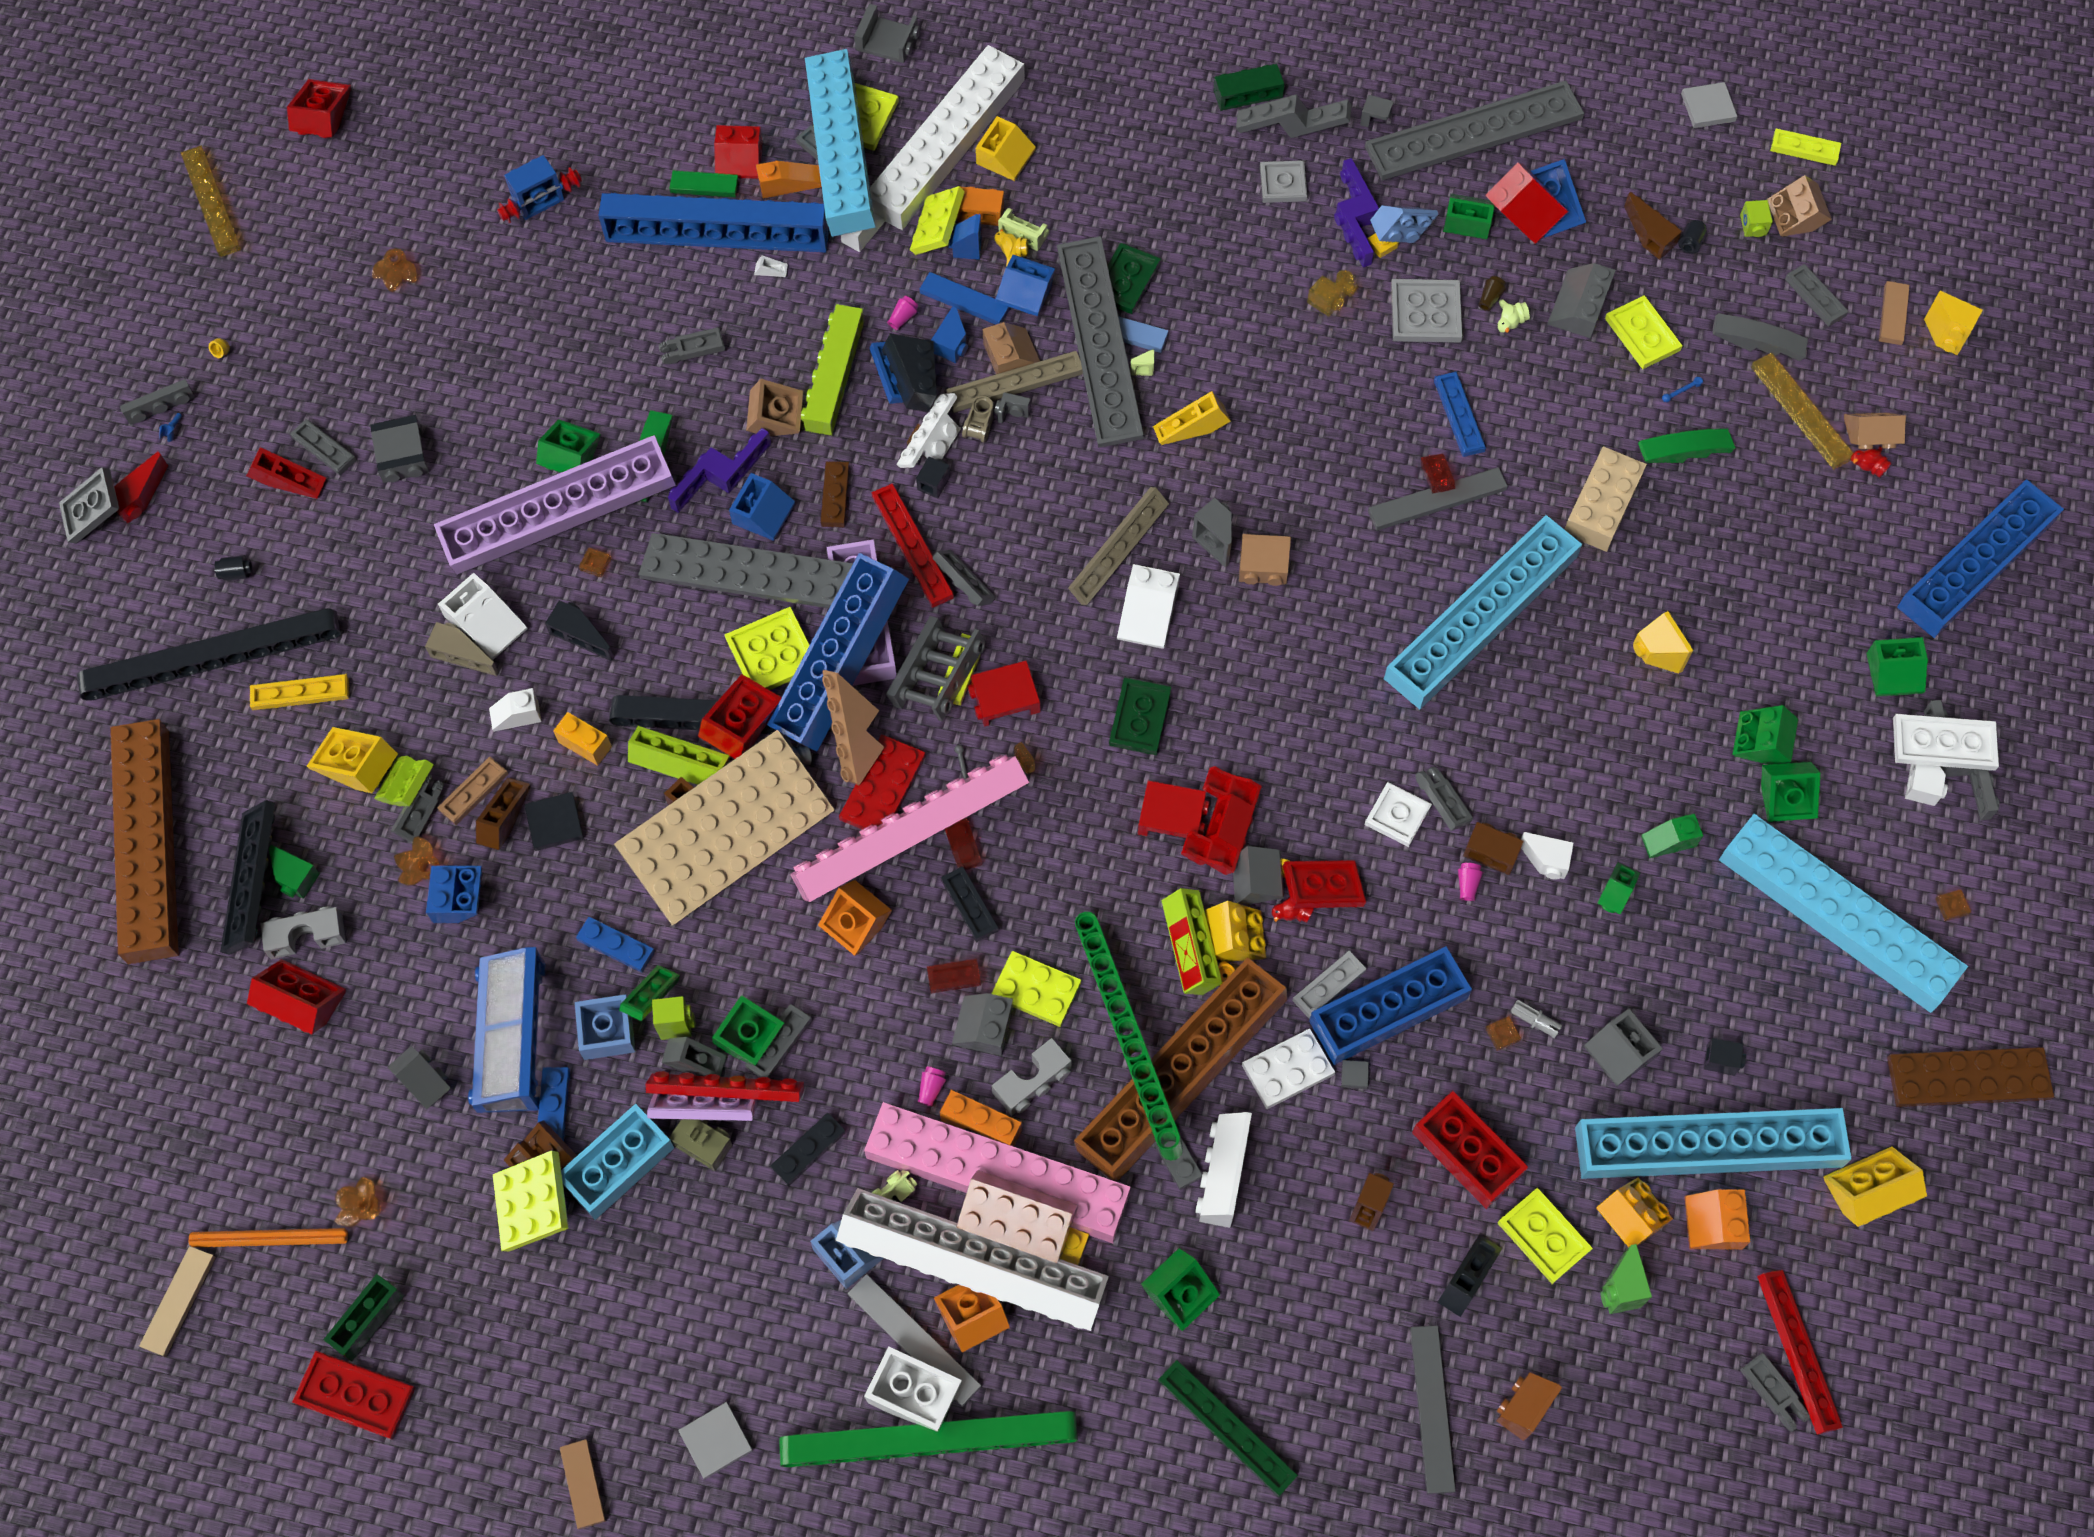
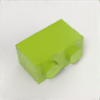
[652,996,695,1040]

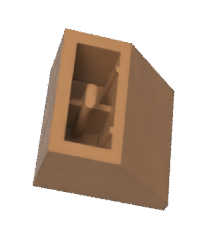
[1767,175,1832,237]

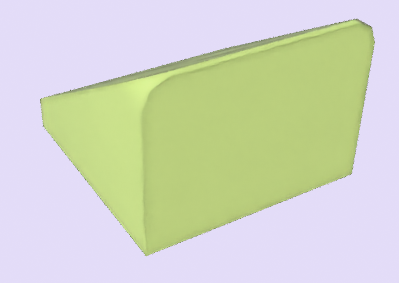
[1131,350,1154,376]

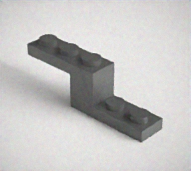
[1236,94,1352,138]
[1924,700,1999,820]

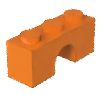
[940,1090,1022,1147]

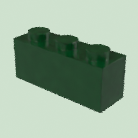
[1213,64,1284,111]
[323,1274,405,1361]

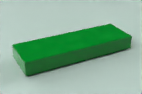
[669,170,739,198]
[619,965,680,1021]

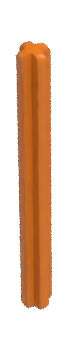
[189,1228,348,1247]

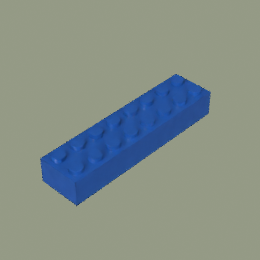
[1897,479,2064,638]
[767,553,909,751]

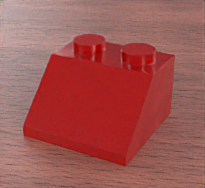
[714,125,763,179]

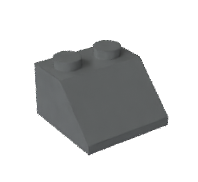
[1192,498,1231,568]
[952,993,1014,1056]

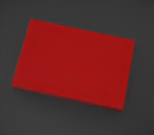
[1283,860,1366,908]

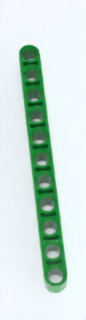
[1075,912,1183,1161]
[779,1411,1078,1467]

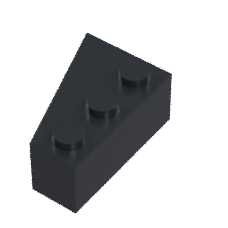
[882,333,937,412]

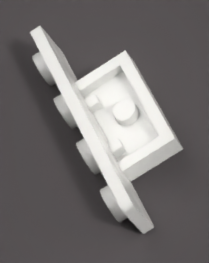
[897,393,961,468]

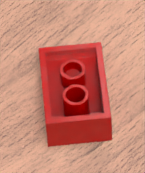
[287,79,351,138]
[1485,162,1569,244]
[698,674,782,759]

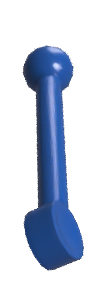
[1662,377,1703,403]

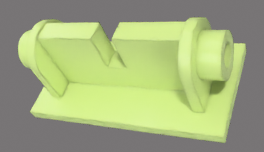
[872,1170,917,1202]

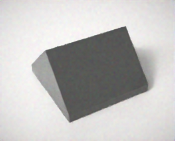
[1233,846,1284,905]

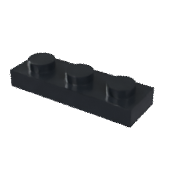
[940,866,998,943]
[770,1112,846,1187]

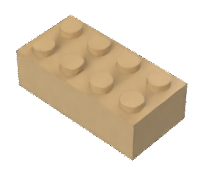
[1564,446,1647,552]

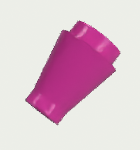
[887,296,918,330]
[1458,863,1483,901]
[918,1066,946,1107]

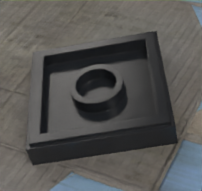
[524,792,584,851]

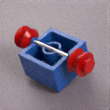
[497,155,582,223]

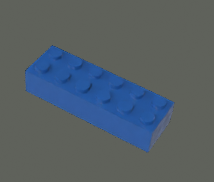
[1309,946,1472,1065]

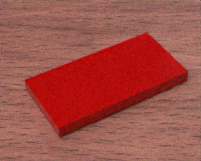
[292,1351,415,1440]

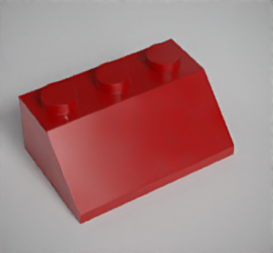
[247,959,346,1034]

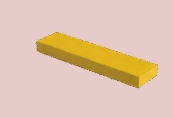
[250,674,349,711]

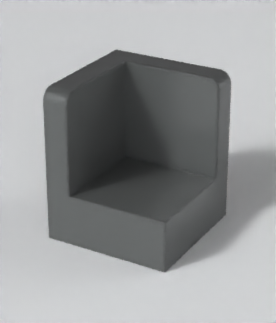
[1360,95,1393,127]

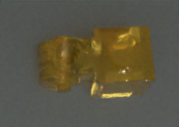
[1307,270,1358,317]

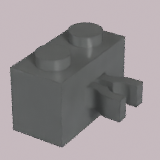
[387,1046,450,1109]

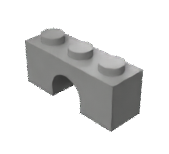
[260,906,346,959]
[992,1038,1071,1116]

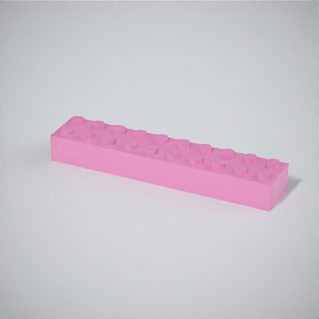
[790,754,1029,902]
[864,1102,1130,1243]

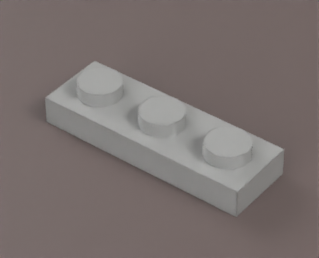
[1292,951,1366,1019]

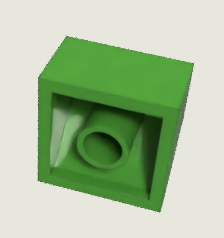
[1601,1244,1652,1314]

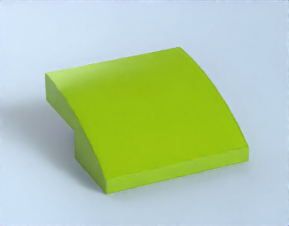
[374,756,434,806]

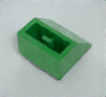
[1443,193,1494,239]
[1866,637,1928,697]
[1732,705,1798,765]

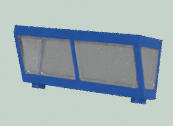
[468,947,546,1113]

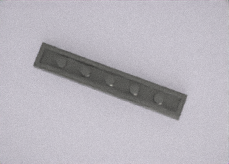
[1368,467,1508,531]
[1410,1326,1455,1494]

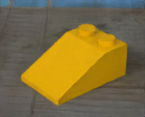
[307,727,398,793]

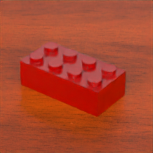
[1412,1091,1528,1209]

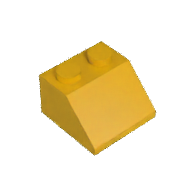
[1924,291,1983,355]

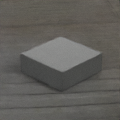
[1341,1060,1369,1089]

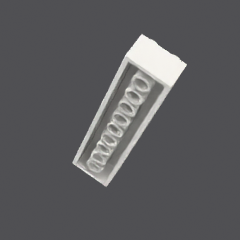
[870,45,1025,230]
[836,1188,1109,1331]

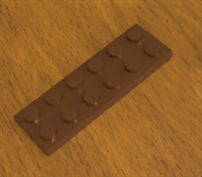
[1887,1047,2054,1107]

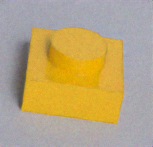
[1367,233,1399,258]

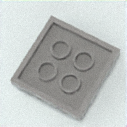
[1391,279,1462,342]

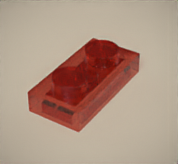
[1421,453,1455,494]
[944,818,982,871]
[927,959,981,994]

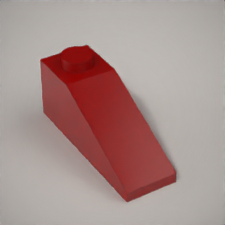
[246,447,326,499]
[114,451,168,523]

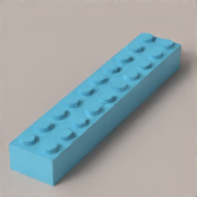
[805,49,876,237]
[1384,515,1582,710]
[1719,814,1968,1013]
[1575,1108,1852,1179]

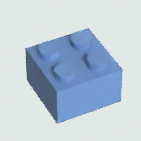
[575,994,635,1060]

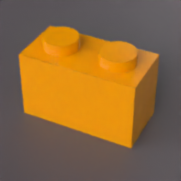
[553,712,612,766]

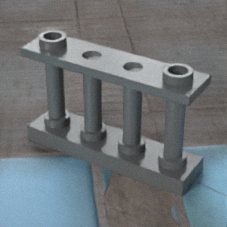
[886,616,986,722]

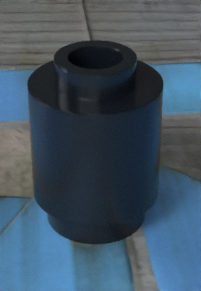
[1678,220,1707,254]
[214,555,253,581]

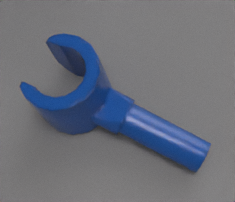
[159,413,182,442]

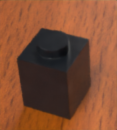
[916,457,950,499]
[1704,1038,1746,1076]

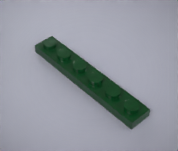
[1158,1360,1298,1498]

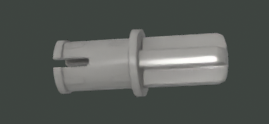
[1511,1000,1562,1038]

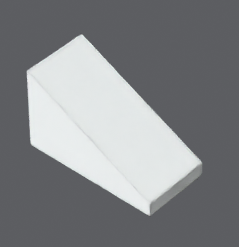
[754,255,788,277]

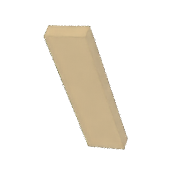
[139,1246,216,1357]

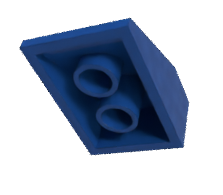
[1530,159,1586,238]

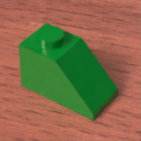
[1641,814,1703,858]
[268,845,320,899]
[1598,862,1640,914]

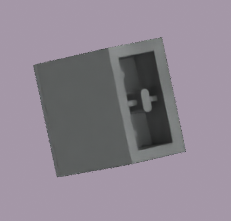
[1584,1009,1663,1087]

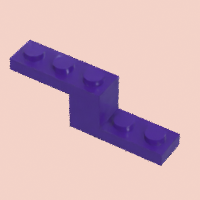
[1334,158,1379,268]
[668,428,771,513]

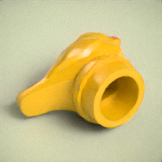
[995,229,1028,267]

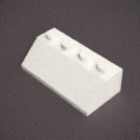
[1195,1112,1252,1228]

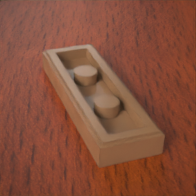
[1879,281,1910,345]
[437,756,508,825]
[560,1439,606,1530]

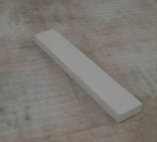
[847,1274,981,1407]

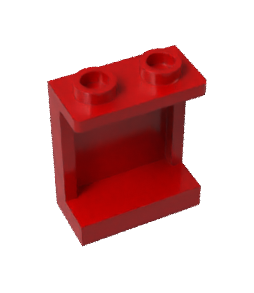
[968,661,1040,727]
[1138,781,1209,838]

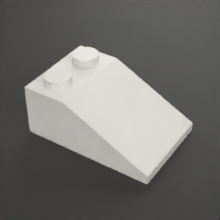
[1117,564,1180,649]
[864,1346,962,1432]

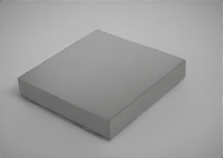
[1681,82,1737,128]
[1260,161,1307,203]
[678,1402,753,1480]

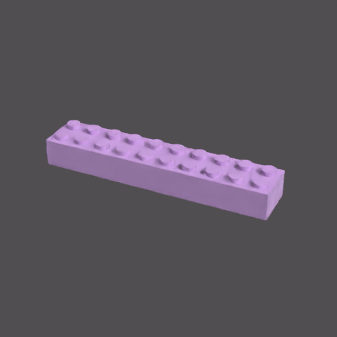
[434,435,676,574]

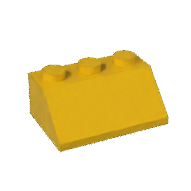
[1824,1147,1927,1227]

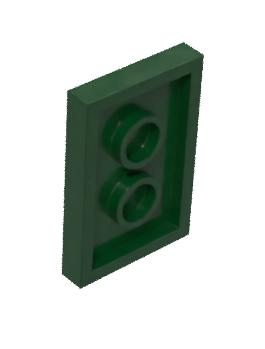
[1107,243,1161,314]
[1109,677,1171,756]

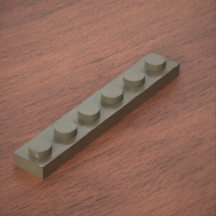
[946,351,1083,413]
[1068,487,1169,605]

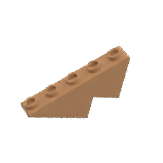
[822,670,884,785]

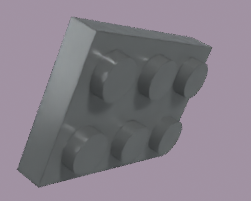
[59,467,119,544]

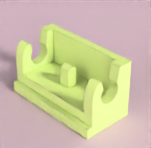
[998,208,1049,251]

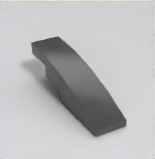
[1713,313,1808,361]

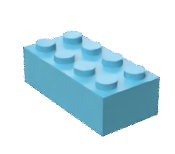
[561,1104,674,1220]

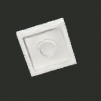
[1365,782,1432,847]

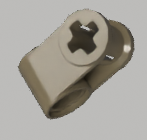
[962,396,994,443]

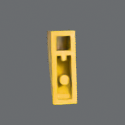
[1153,391,1231,445]

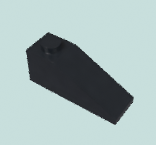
[545,600,614,661]
[1438,1234,1502,1317]

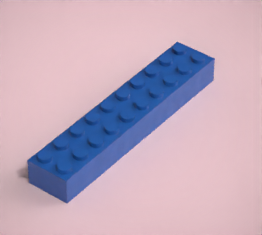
[598,193,829,253]

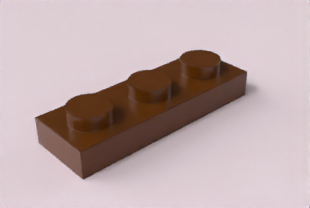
[821,461,850,528]

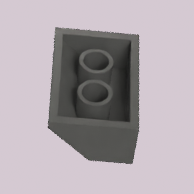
[1547,263,1616,339]

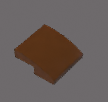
[504,1120,577,1170]

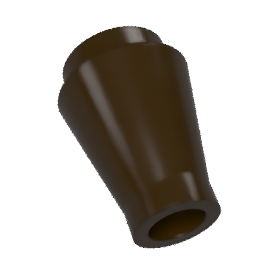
[1478,276,1506,311]

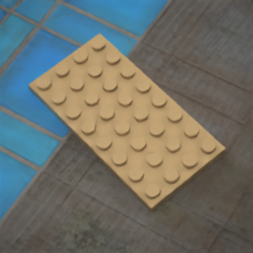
[614,730,834,926]

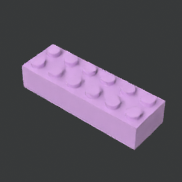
[827,539,897,686]

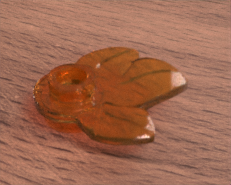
[372,248,417,292]
[394,837,440,886]
[334,1177,381,1227]

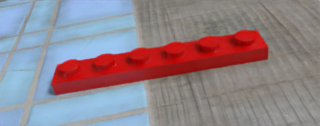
[871,483,954,608]
[646,1071,804,1102]
[1757,1270,1843,1435]

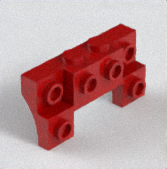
[1181,766,1262,875]

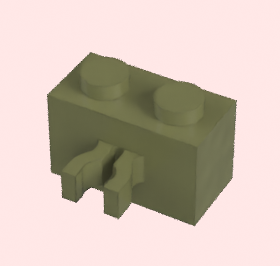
[669,1119,733,1171]

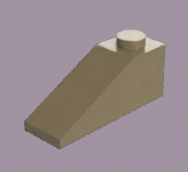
[425,622,499,676]

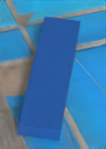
[919,272,1010,325]
[1434,371,1486,457]

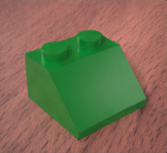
[536,419,601,473]
[1761,762,1821,822]
[712,995,784,1066]
[1141,1248,1220,1331]

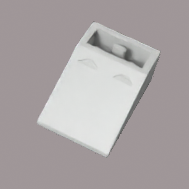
[438,573,528,660]

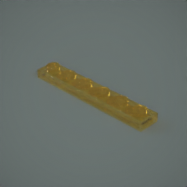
[180,145,241,257]
[1751,353,1853,470]

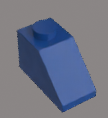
[949,214,982,260]
[931,306,968,363]

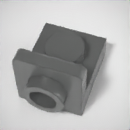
[995,392,1031,424]

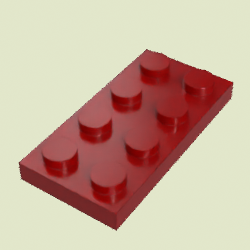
[839,734,926,829]

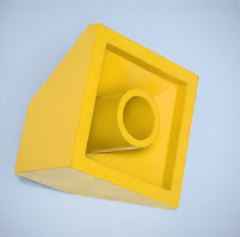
[1633,611,1693,674]

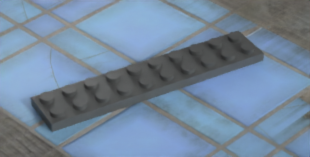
[1365,81,1584,180]
[1057,236,1144,448]
[638,533,853,608]

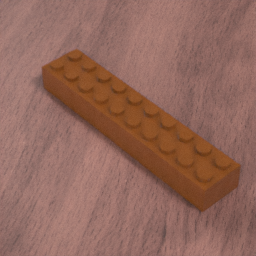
[110,719,179,964]
[1074,957,1287,1182]

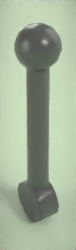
[954,745,968,779]

